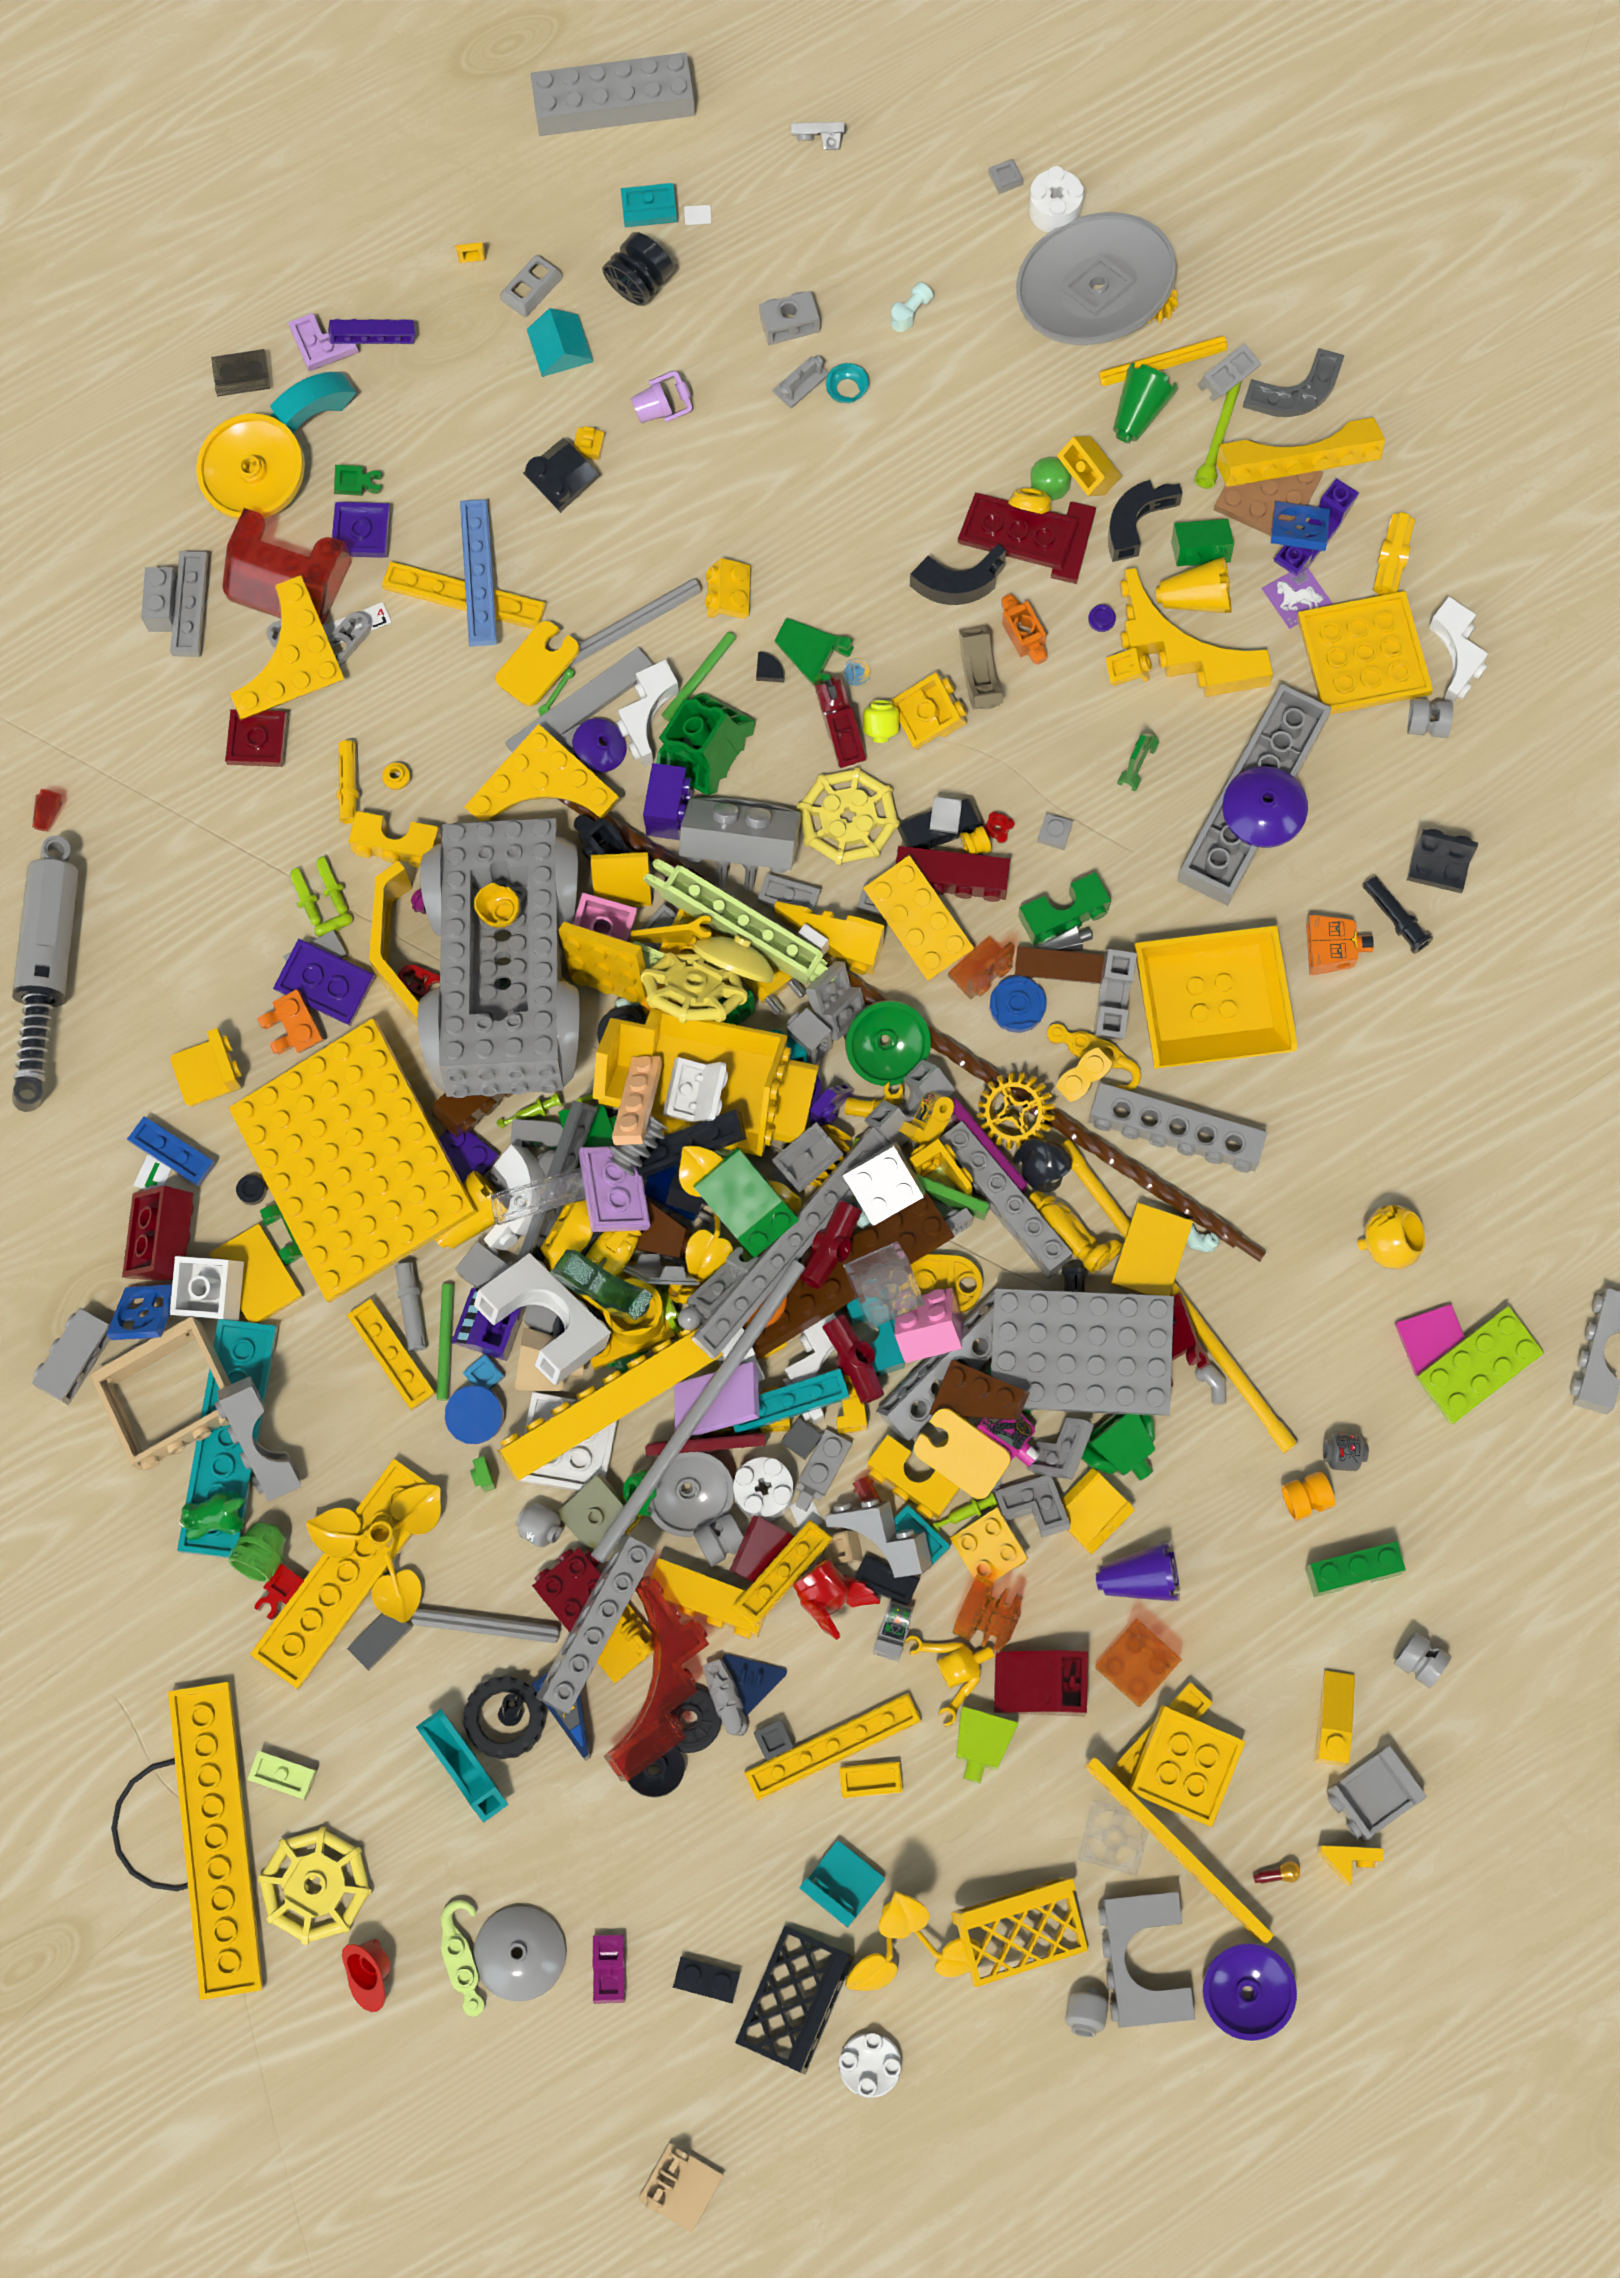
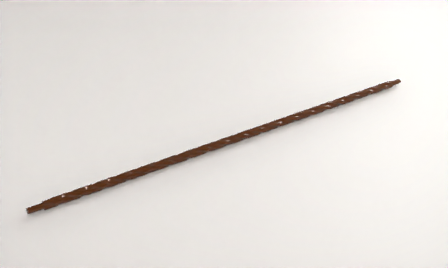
[556,798,1266,1262]

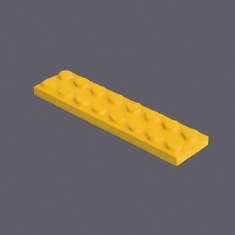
[249,1459,442,1690]

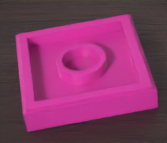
[1395,1304,1465,1376]

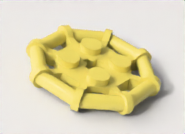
[796,767,901,866]
[640,952,748,1023]
[257,1827,372,1945]

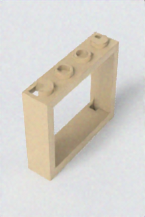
[89,1316,231,1470]

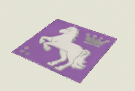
[1261,569,1333,629]

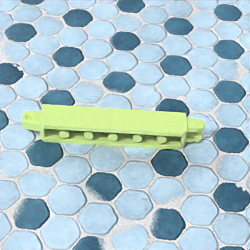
[643,859,837,985]

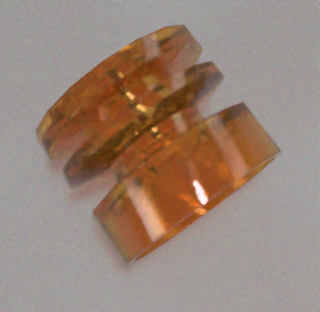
[952,1575,1024,1654]

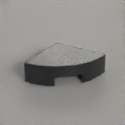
[756,652,784,683]

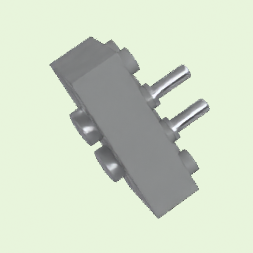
[679,798,801,891]

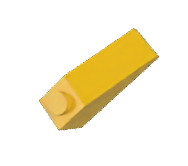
[1313,1670,1355,1767]

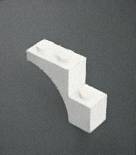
[1429,597,1488,705]
[616,660,679,767]
[783,1313,836,1425]

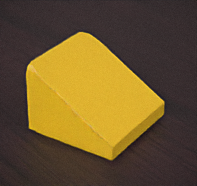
[456,242,486,263]

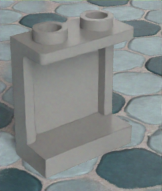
[1327,1746,1427,1842]

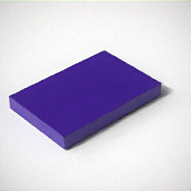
[273,938,376,1026]

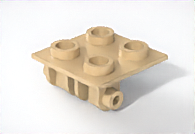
[638,2143,724,2233]

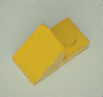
[1317,1845,1384,1886]

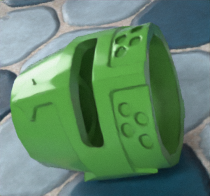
[228,1522,286,1582]

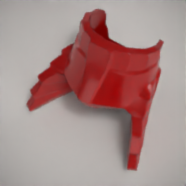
[793,1557,881,1640]

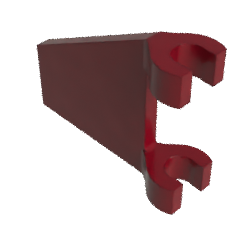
[1171,1293,1210,1387]

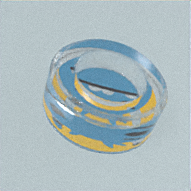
[844,657,871,686]

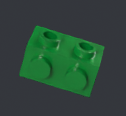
[1171,519,1234,566]

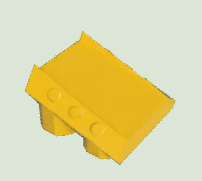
[1061,1468,1135,1555]

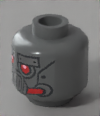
[1323,1432,1369,1471]

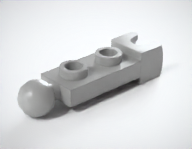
[678,1247,759,1330]

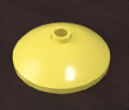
[693,935,774,983]

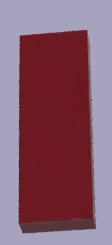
[1050,502,1096,584]

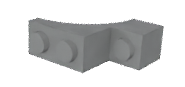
[825,1498,932,1578]

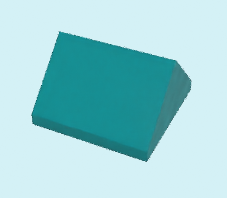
[527,308,593,377]

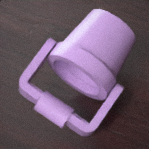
[630,370,692,423]

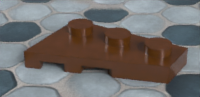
[929,1360,1030,1420]

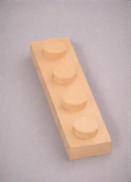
[612,1056,662,1145]

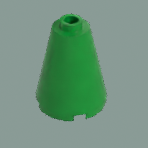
[1113,363,1178,444]

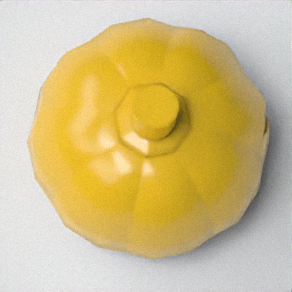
[1357,1205,1426,1269]

